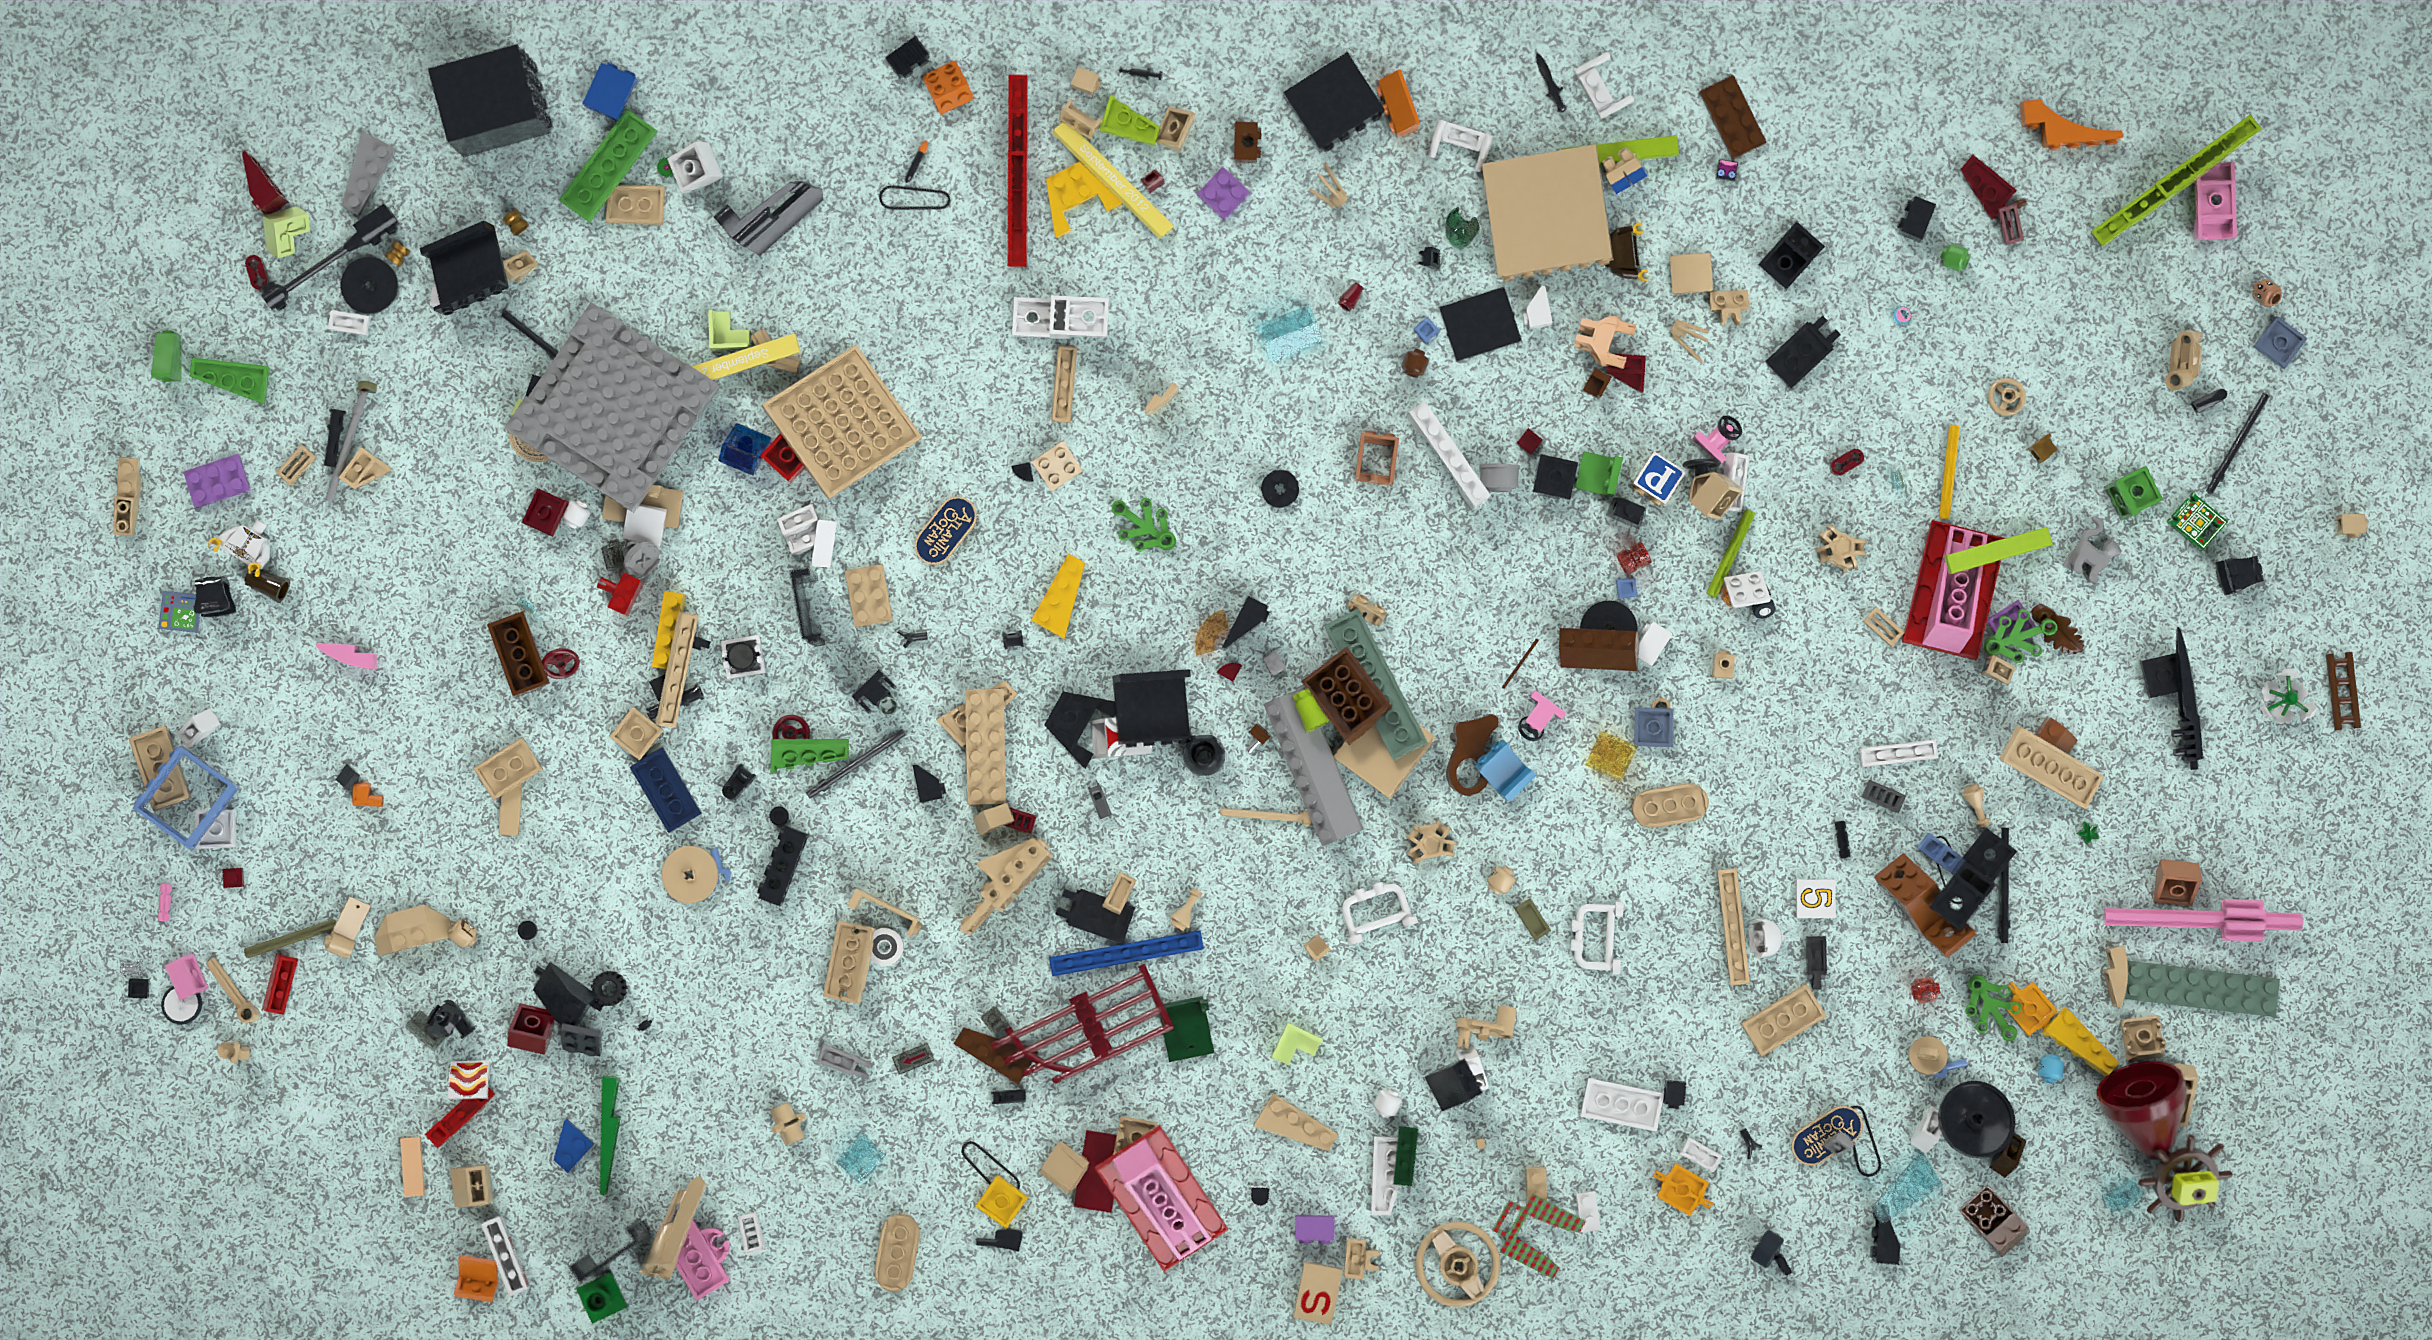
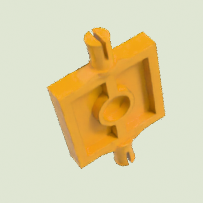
[2005,981,2058,1037]
[1652,1163,1713,1216]

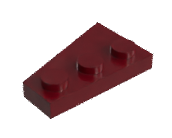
[1960,154,2017,220]

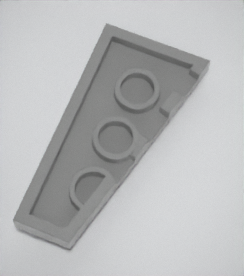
[342,131,397,216]

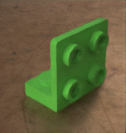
[1575,451,1623,497]

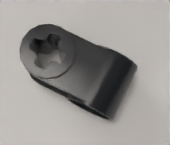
[722,763,757,800]

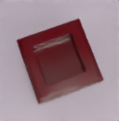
[1516,428,1543,455]

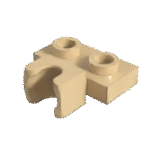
[1709,290,1749,326]
[1344,1238,1380,1279]

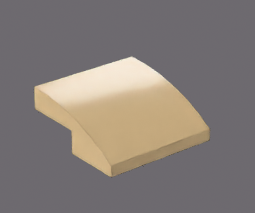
[1670,253,1714,295]
[1144,382,1179,416]

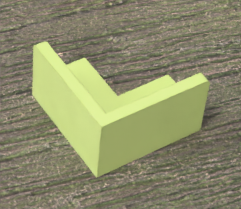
[263,206,310,258]
[708,310,751,351]
[1271,1022,1323,1065]

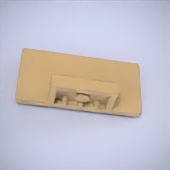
[602,485,683,529]

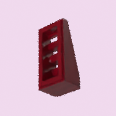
[1005,807,1037,834]

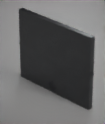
[1439,287,1522,362]

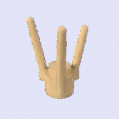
[1309,163,1349,209]
[1670,319,1709,363]

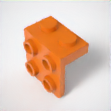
[922,61,975,115]
[454,1255,499,1303]

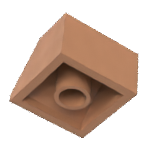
[2153,859,2202,906]

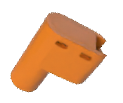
[352,782,384,807]

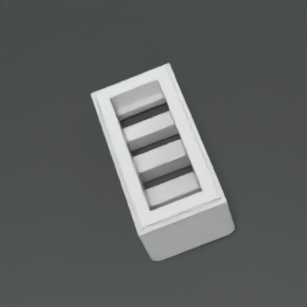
[738,1212,767,1256]

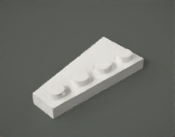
[1371,1136,1399,1215]

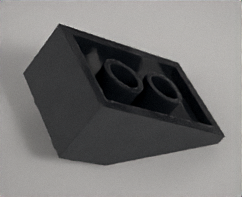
[1222,596,1270,651]
[533,961,597,1026]

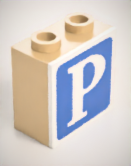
[1631,452,1686,506]

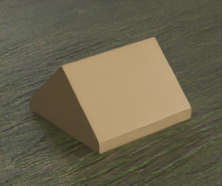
[1156,107,1196,153]

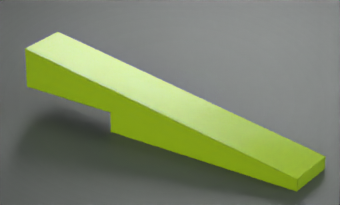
[1561,135,1679,165]
[1944,527,2053,575]

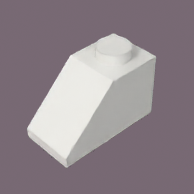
[1522,286,1553,330]
[177,708,220,749]
[1910,1106,1941,1153]

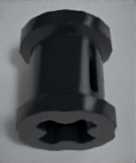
[1002,630,1024,650]
[455,1014,476,1039]

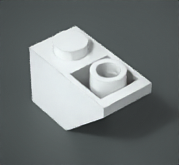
[1456,1045,1489,1090]

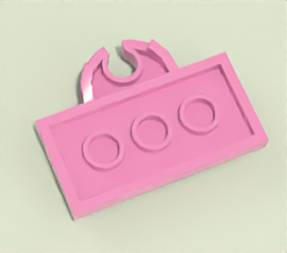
[676,1218,731,1301]

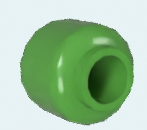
[1940,244,1971,272]

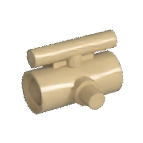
[770,1102,806,1146]

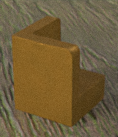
[2028,433,2057,464]

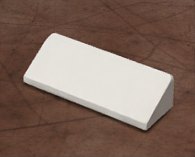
[1723,453,1749,512]

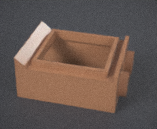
[1354,431,1399,486]

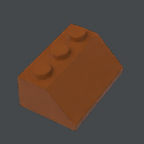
[2034,717,2078,787]

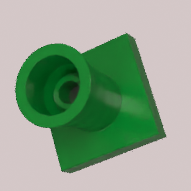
[576,1272,628,1324]

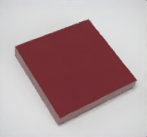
[521,488,569,537]

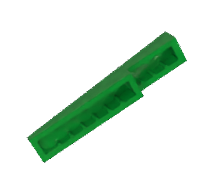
[600,1075,621,1195]

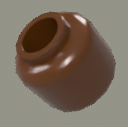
[1401,348,1429,378]

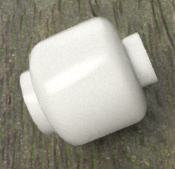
[563,499,591,529]
[1374,1088,1402,1118]

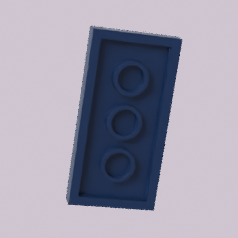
[630,747,703,833]

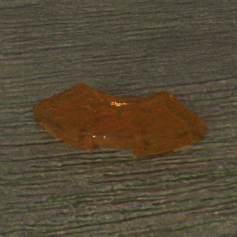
[1195,609,1229,656]

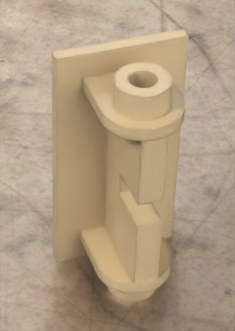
[1347,593,1387,626]

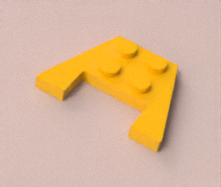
[1046,161,1122,239]

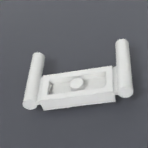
[1574,52,1634,119]
[1428,119,1493,173]

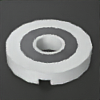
[870,928,904,966]

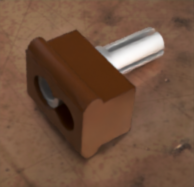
[1246,722,1272,754]

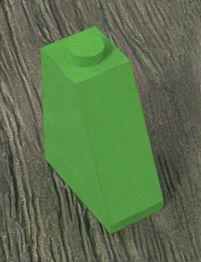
[151,330,182,382]

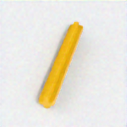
[1939,425,1960,519]

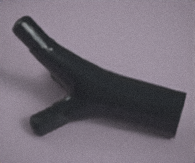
[897,630,928,648]
[1739,1128,1762,1160]

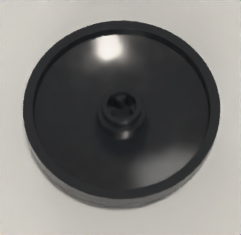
[1938,1081,2015,1159]

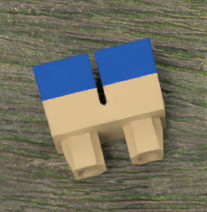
[1603,147,1648,194]

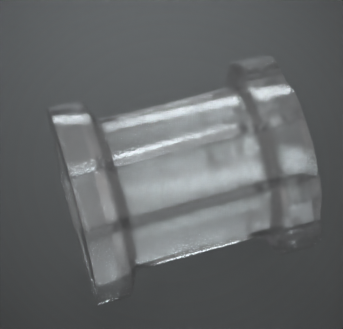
[120,959,144,978]

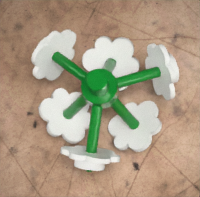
[2260,669,2317,724]

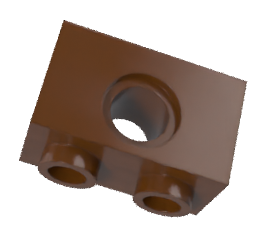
[1234,122,1261,163]

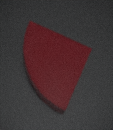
[1216,663,1242,682]

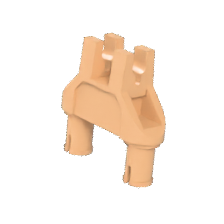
[1574,316,1637,369]

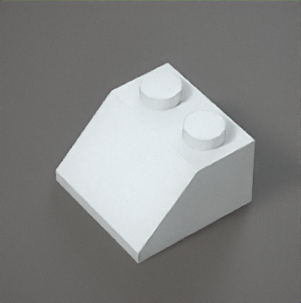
[668,141,723,193]

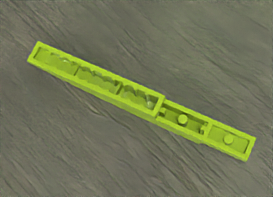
[2091,114,2262,247]

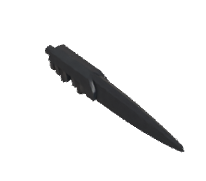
[2171,627,2203,770]

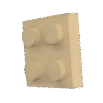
[610,707,664,761]

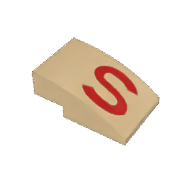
[1293,1261,1343,1325]

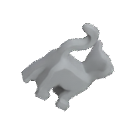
[2062,517,2122,584]

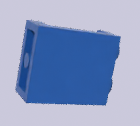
[582,62,639,121]

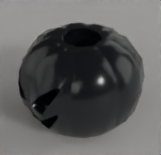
[1183,734,1225,776]

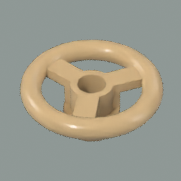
[1988,378,2026,416]

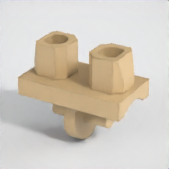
[217,1040,250,1064]

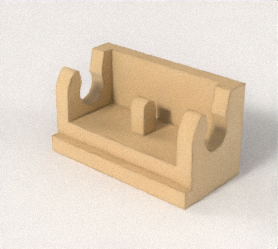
[1058,99,1103,140]

